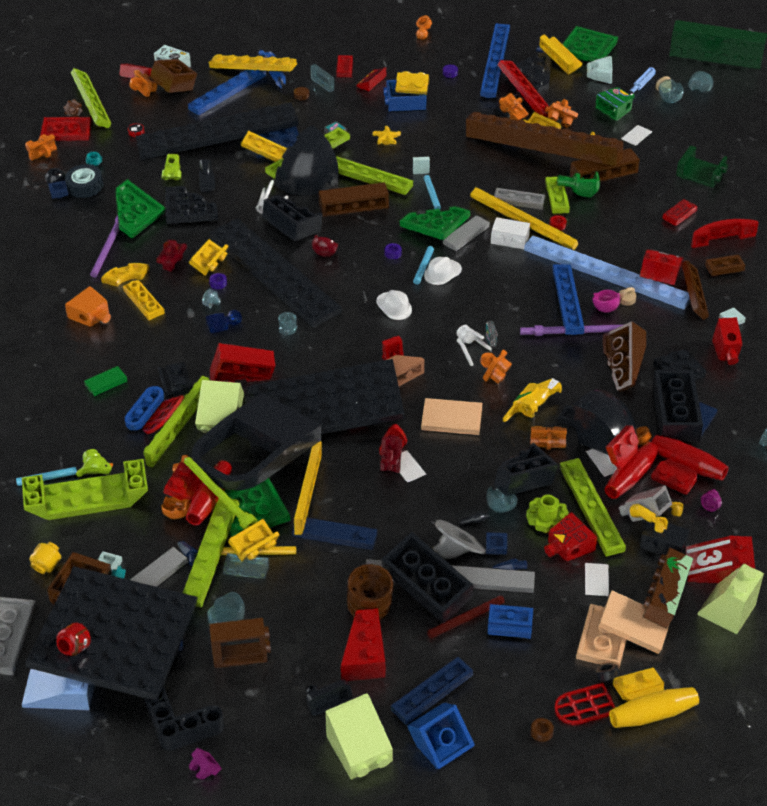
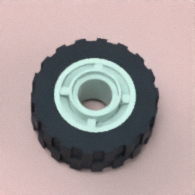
[65,164,104,198]

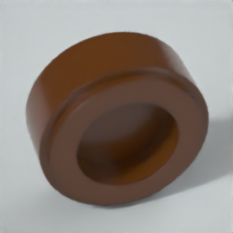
[294,87,309,101]
[530,718,554,742]

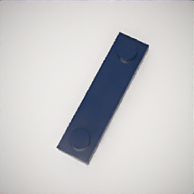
[292,518,377,550]
[391,657,473,725]

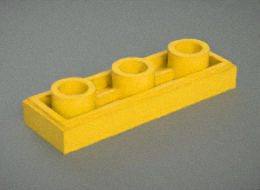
[123,280,165,320]

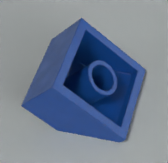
[407,703,475,769]

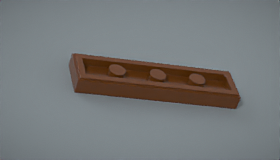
[681,260,709,320]

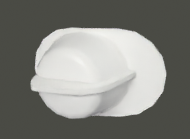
[424,257,462,285]
[376,290,412,320]

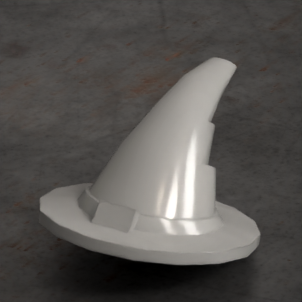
[433,520,486,560]

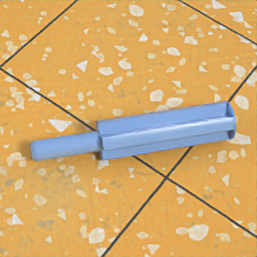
[630,67,656,93]

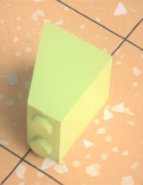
[195,380,245,433]
[698,564,764,634]
[325,693,393,780]

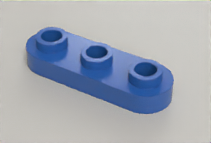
[125,386,164,430]

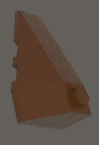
[603,321,646,392]

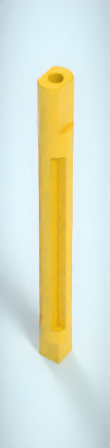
[470,187,579,250]

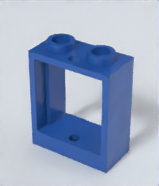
[383,80,427,111]

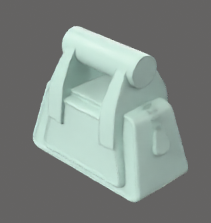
[587,56,612,84]

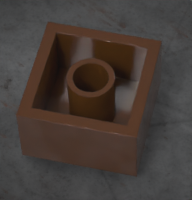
[150,59,197,93]

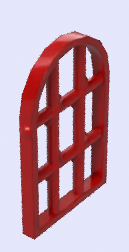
[143,395,185,434]
[554,683,616,725]

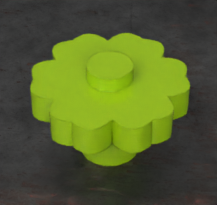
[526,495,568,533]

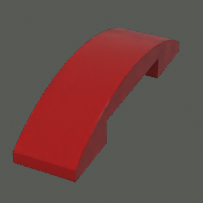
[691,219,759,248]

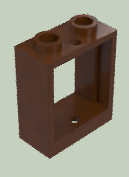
[47,552,112,604]
[210,618,271,668]

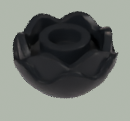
[45,168,65,183]

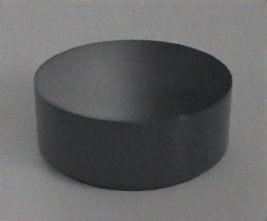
[596,663,619,681]

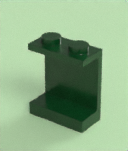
[676,145,728,188]

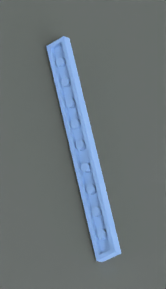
[524,235,690,309]

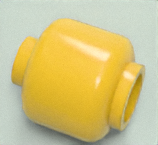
[29,542,61,574]

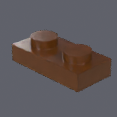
[705,255,745,276]

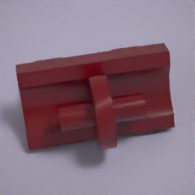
[156,240,187,271]
[380,435,403,473]

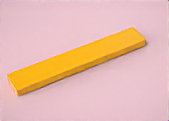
[294,441,322,535]

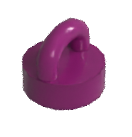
[701,489,722,512]

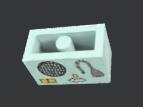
[154,45,191,67]

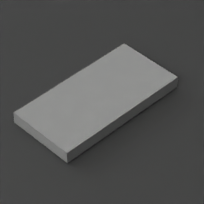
[0,597,36,675]

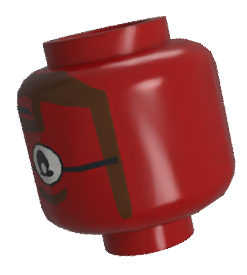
[57,623,91,656]

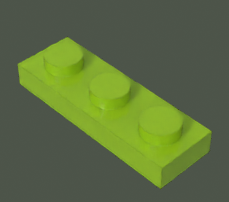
[545,177,570,214]

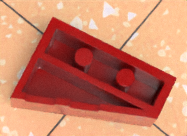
[210,343,275,383]
[341,608,385,681]

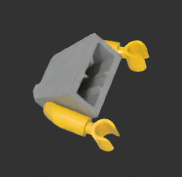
[619,485,684,533]

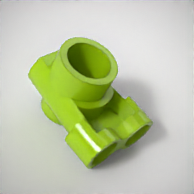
[161,154,182,180]

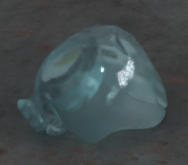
[207,592,245,624]

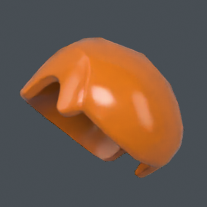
[161,496,191,520]

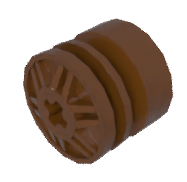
[347,564,393,620]

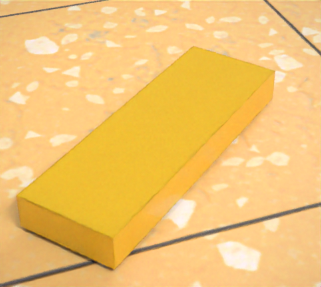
[241,131,287,162]

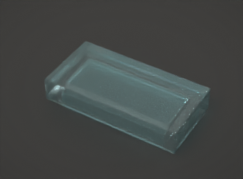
[311,64,334,92]
[223,553,269,579]

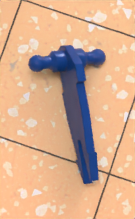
[259,50,286,88]

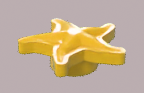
[373,126,401,145]

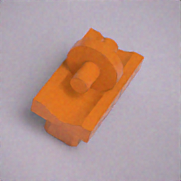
[129,70,157,97]
[498,93,529,121]
[545,99,578,128]
[25,134,57,161]
[480,349,512,384]
[530,426,567,450]

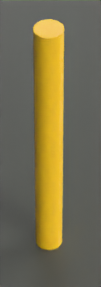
[221,546,296,555]

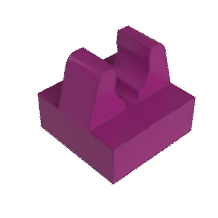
[189,748,222,780]

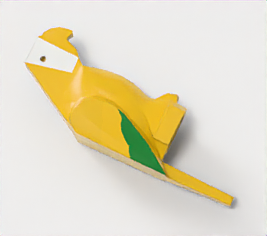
[503,378,562,422]

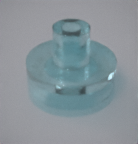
[202,288,221,308]

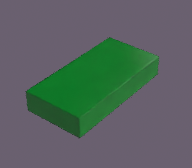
[84,366,127,396]

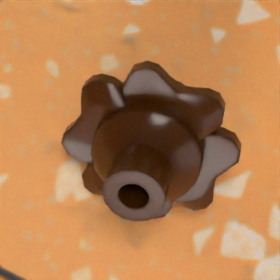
[64,99,83,117]

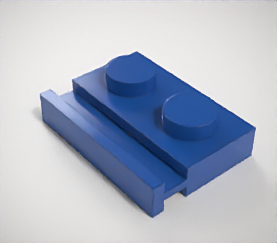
[487,604,533,639]

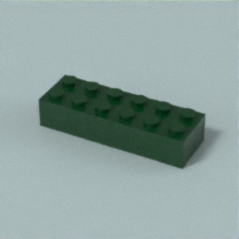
[669,20,767,69]

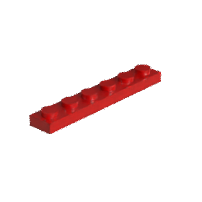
[498,60,550,118]

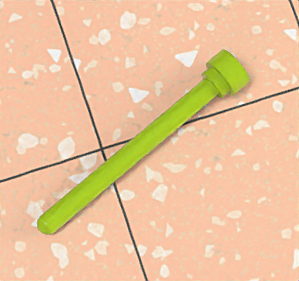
[184,457,257,530]

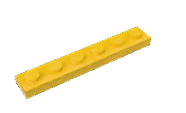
[209,54,297,72]

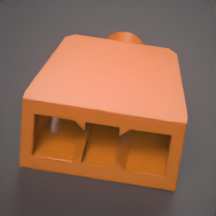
[65,286,111,327]

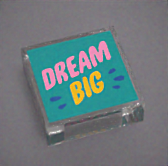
[324,121,347,134]
[485,321,497,347]

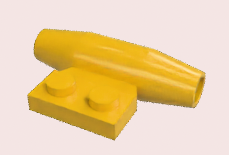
[609,667,699,728]

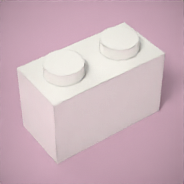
[491,218,530,249]

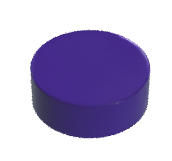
[443,65,458,78]
[384,243,402,259]
[209,273,227,289]

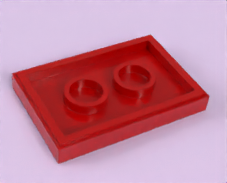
[40,117,92,141]

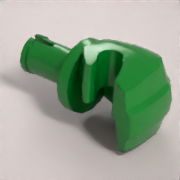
[557,172,600,197]

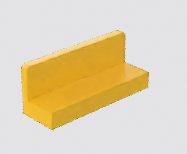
[539,34,582,75]

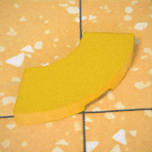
[101,263,150,287]

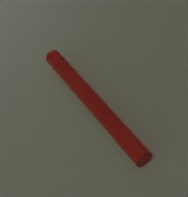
[427,595,505,639]

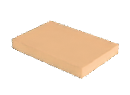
[421,398,482,435]
[598,591,670,654]
[576,604,626,669]

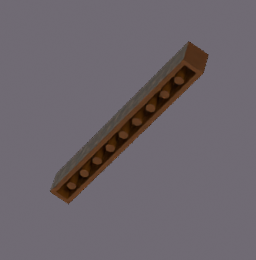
[466,112,623,166]

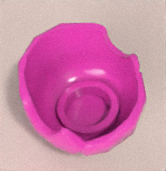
[592,289,620,313]

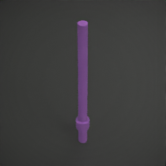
[90,214,120,278]
[520,324,625,336]

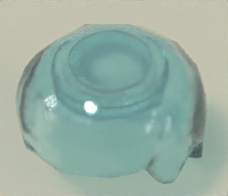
[688,71,714,93]
[658,79,684,103]
[486,486,517,513]

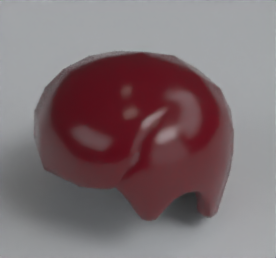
[312,235,338,257]

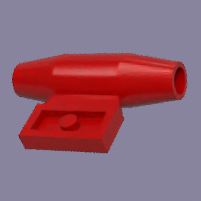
[605,425,659,499]
[651,435,729,495]
[163,460,232,525]

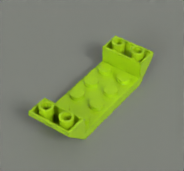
[22,459,148,520]

